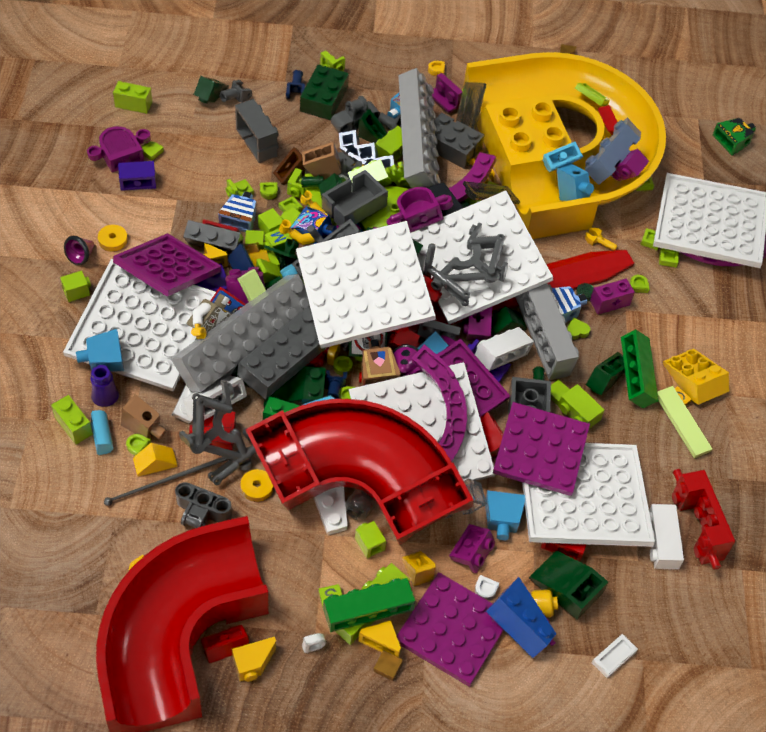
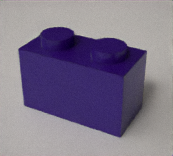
[118,161,156,191]

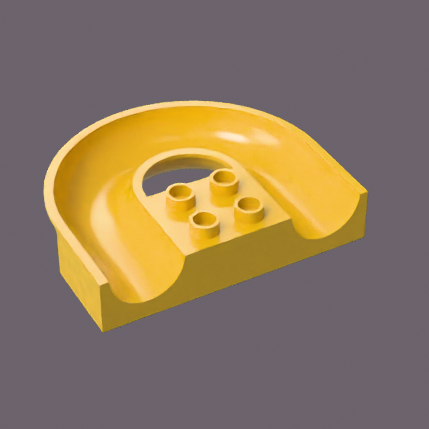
[463,52,666,239]

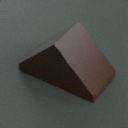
[273,147,305,185]

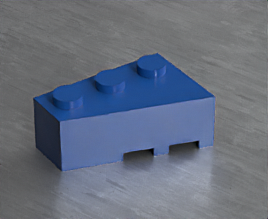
[486,577,556,658]

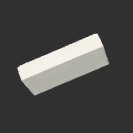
[592,634,638,678]

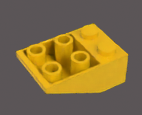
[663,349,729,405]

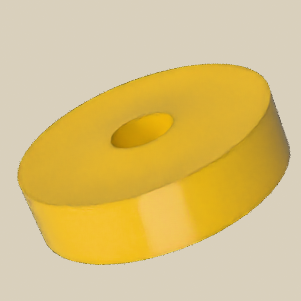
[98,225,128,252]
[240,469,273,502]

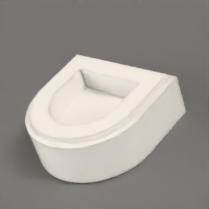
[475,575,500,600]
[302,633,326,653]

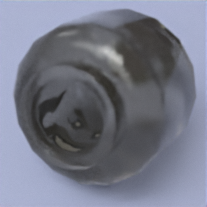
[345,489,376,520]

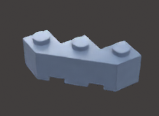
[585,117,641,185]
[339,130,397,168]

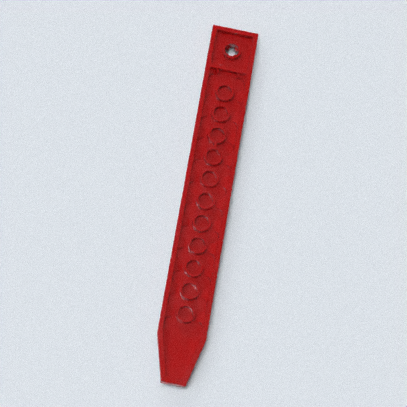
[387,250,634,334]

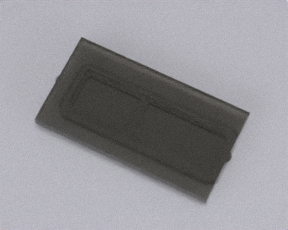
[456,82,487,130]
[463,181,520,204]

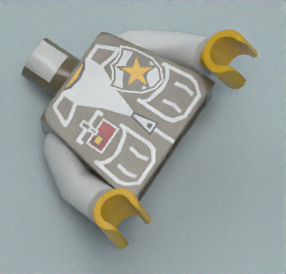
[186,293,232,339]

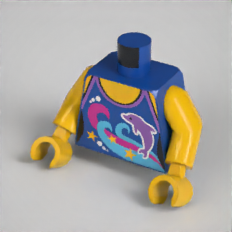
[279,190,337,245]

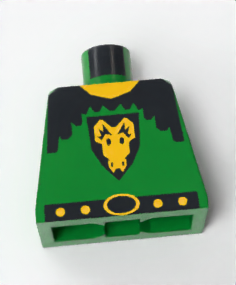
[712,118,756,156]

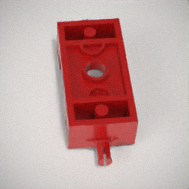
[387,275,443,352]
[672,469,736,570]

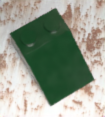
[264,366,326,408]

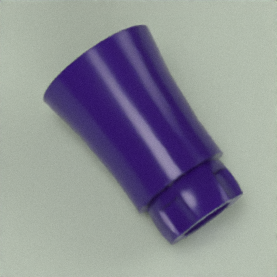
[90,365,119,407]

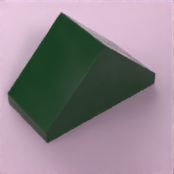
[358,109,387,144]
[491,306,527,337]

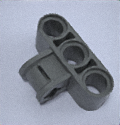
[331,96,381,133]
[175,482,232,528]

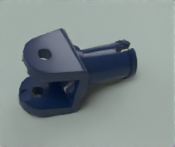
[286,70,305,99]
[325,370,348,399]

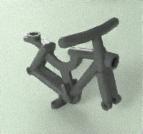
[424,222,508,306]
[179,379,256,485]

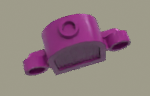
[87,126,151,173]
[387,187,453,233]

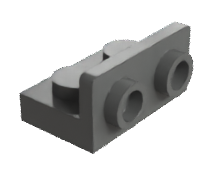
[417,320,461,340]

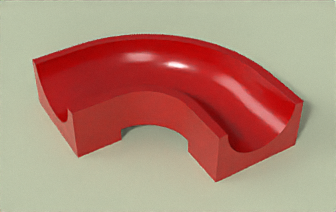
[245,399,473,545]
[96,516,269,732]

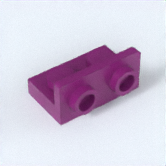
[432,73,463,113]
[449,524,495,573]

